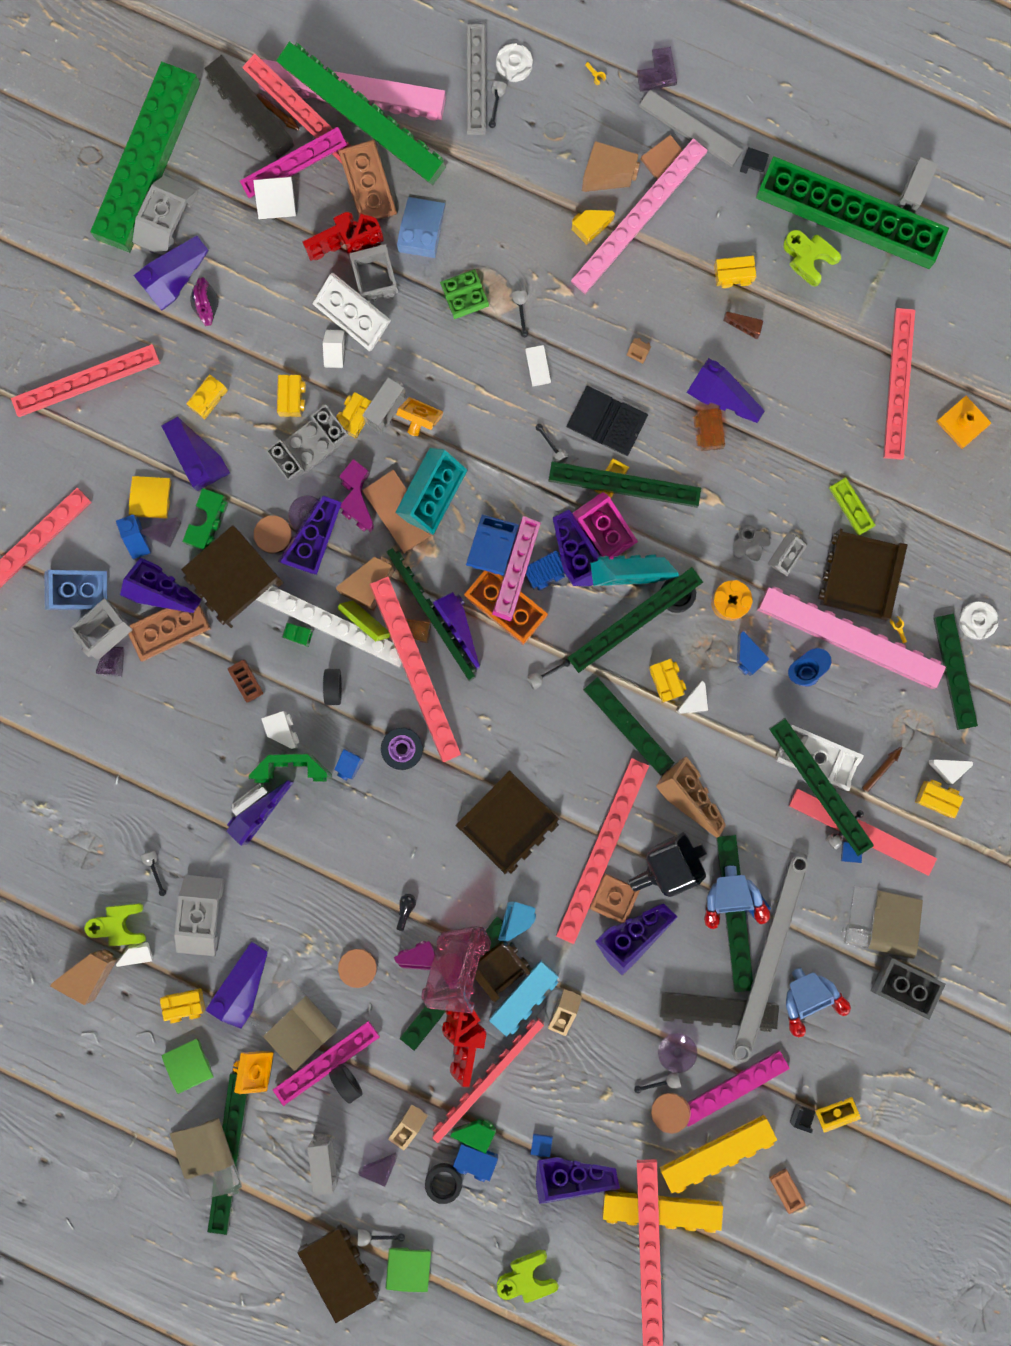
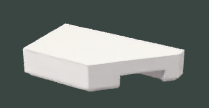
[116,942,153,967]

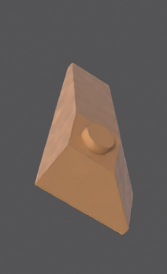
[656,757,726,838]

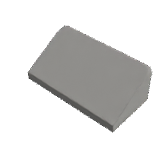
[768,533,808,577]

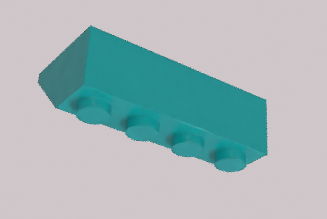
[395,448,468,535]
[590,554,679,586]

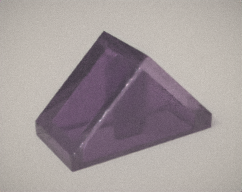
[140,517,181,548]
[96,647,124,677]
[358,1153,397,1187]

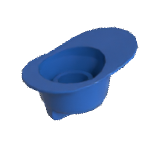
[788,648,832,687]

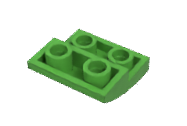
[440,269,489,319]
[161,1039,214,1094]
[385,1247,431,1292]

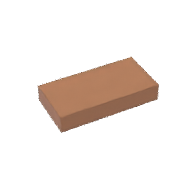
[769,1168,806,1214]

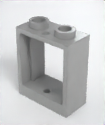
[896,157,938,213]
[349,244,398,303]
[362,378,407,434]
[70,598,133,660]
[308,1134,338,1196]

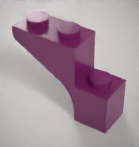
[339,459,374,533]
[394,941,468,987]

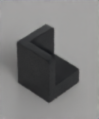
[740,147,769,174]
[790,1104,816,1134]

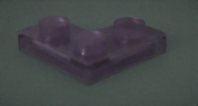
[637,46,677,92]

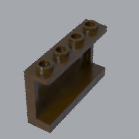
[297,1224,380,1323]

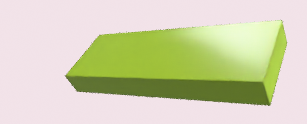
[829,477,876,536]
[338,600,390,642]

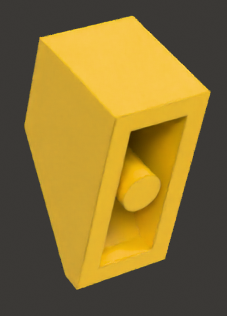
[571,210,615,245]

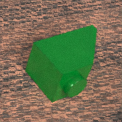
[450,1119,496,1154]

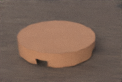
[254,516,292,554]
[338,949,377,988]
[651,1093,691,1134]

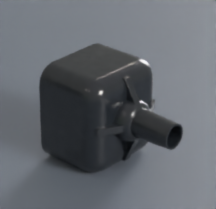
[629,832,707,897]

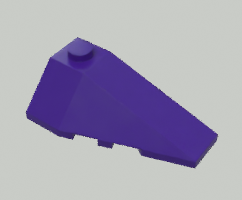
[133,235,209,311]
[686,358,765,423]
[161,417,230,491]
[553,509,600,586]
[120,557,202,613]
[433,592,480,669]
[226,780,294,846]
[595,903,678,975]
[205,942,268,1029]
[536,1157,620,1204]

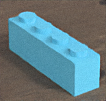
[489,960,559,1037]

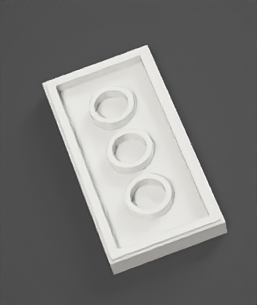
[313,273,391,351]

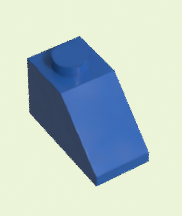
[116,514,151,560]
[737,631,769,676]
[334,749,364,781]

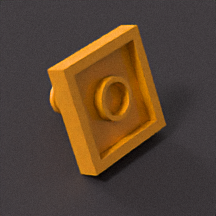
[936,395,991,449]
[396,397,443,436]
[233,1051,274,1094]

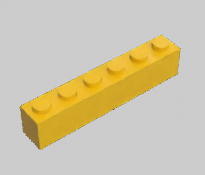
[659,1115,777,1193]
[602,1191,723,1233]

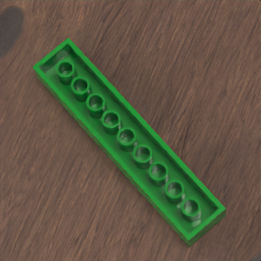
[276,41,446,186]
[90,61,200,253]
[756,156,949,269]

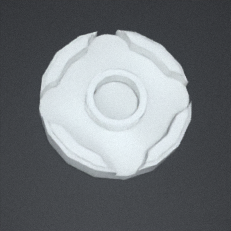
[496,43,533,82]
[959,602,998,640]

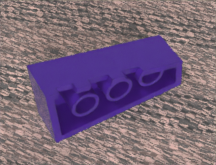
[278,496,342,575]

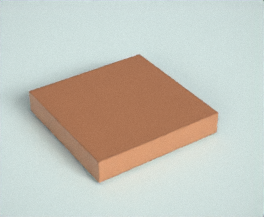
[640,135,683,180]
[589,873,640,923]

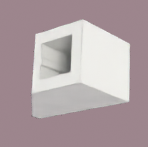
[261,711,299,749]

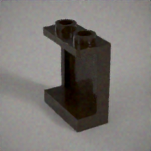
[468,941,530,1003]

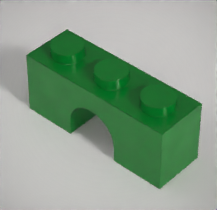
[182,488,228,550]

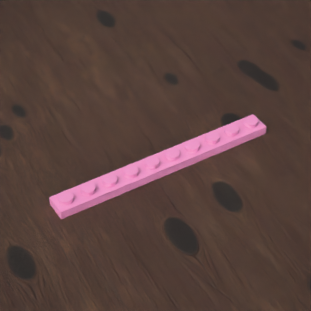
[571,138,708,294]

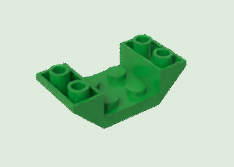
[249,754,332,783]

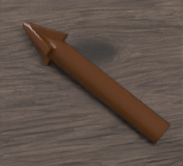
[256,93,300,131]
[862,747,903,793]

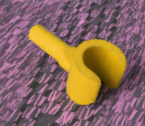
[585,62,606,85]
[890,616,907,643]

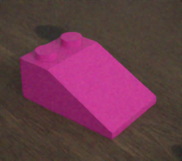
[572,492,638,559]

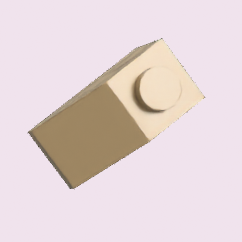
[548,989,582,1036]
[388,1105,428,1150]

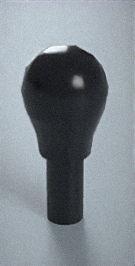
[396,894,416,931]

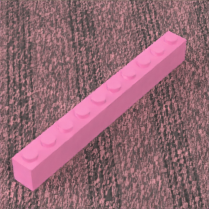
[258,59,446,121]
[757,586,946,689]

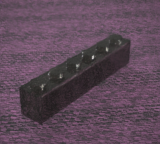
[204,54,294,160]
[658,991,779,1032]

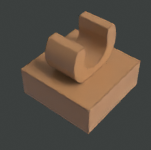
[627,338,652,364]

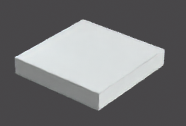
[253,177,296,219]

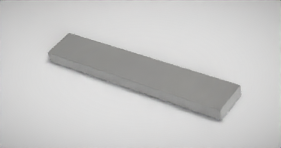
[467,24,486,135]
[639,90,743,167]

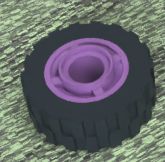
[381,728,423,770]

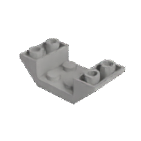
[132,176,198,256]
[265,404,348,481]
[174,875,224,956]

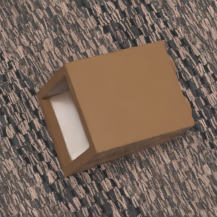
[582,141,640,192]
[336,556,395,611]
[50,949,117,1005]

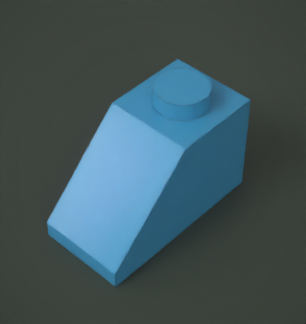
[498,902,536,941]

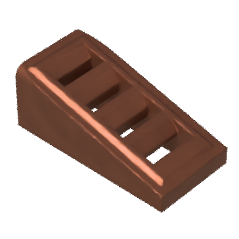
[723,312,763,339]
[227,660,264,703]

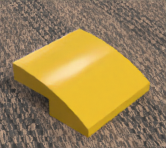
[129,476,171,518]

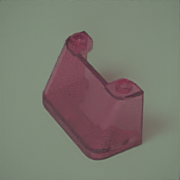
[422,926,491,1013]

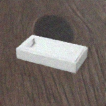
[525,345,551,387]
[231,783,267,816]

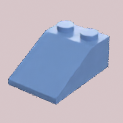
[397,197,445,258]
[44,570,107,610]

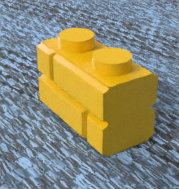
[714,255,756,288]
[186,374,228,420]
[277,375,306,417]
[336,392,372,439]
[648,659,686,703]
[915,779,964,818]
[160,988,206,1023]
[815,1097,861,1133]

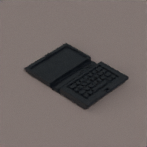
[566,386,648,456]

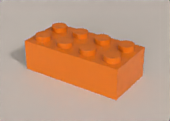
[464,570,548,646]

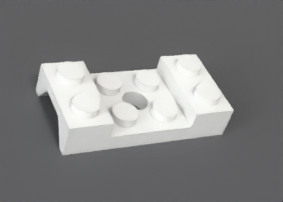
[775,725,864,791]

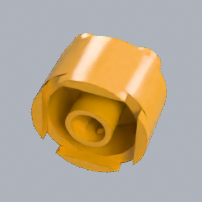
[711,580,753,621]

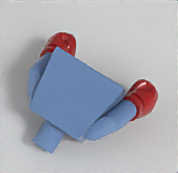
[704,866,770,929]
[786,968,851,1038]

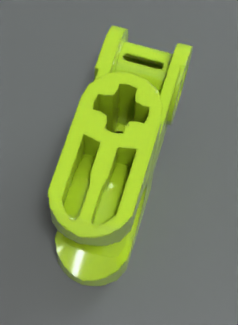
[783,230,841,287]
[84,903,146,946]
[497,1249,559,1303]

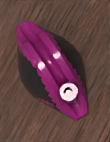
[190,277,218,326]

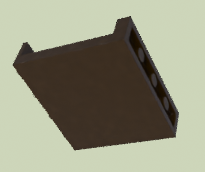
[181,525,284,628]
[818,528,908,621]
[455,770,559,874]

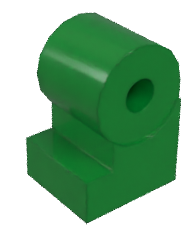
[282,623,314,647]

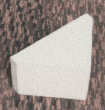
[323,330,345,368]
[676,681,708,714]
[929,760,973,784]

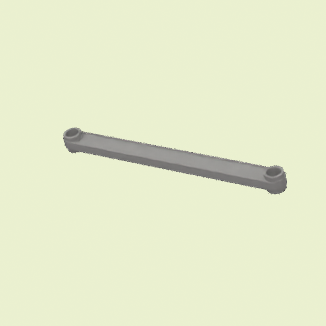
[732,856,808,1063]

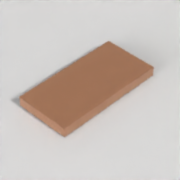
[338,139,397,220]
[362,470,436,554]
[128,605,211,662]

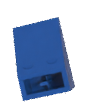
[466,514,519,575]

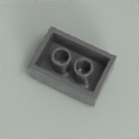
[870,956,946,1020]

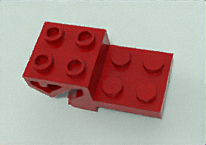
[302,212,384,261]
[442,997,487,1087]

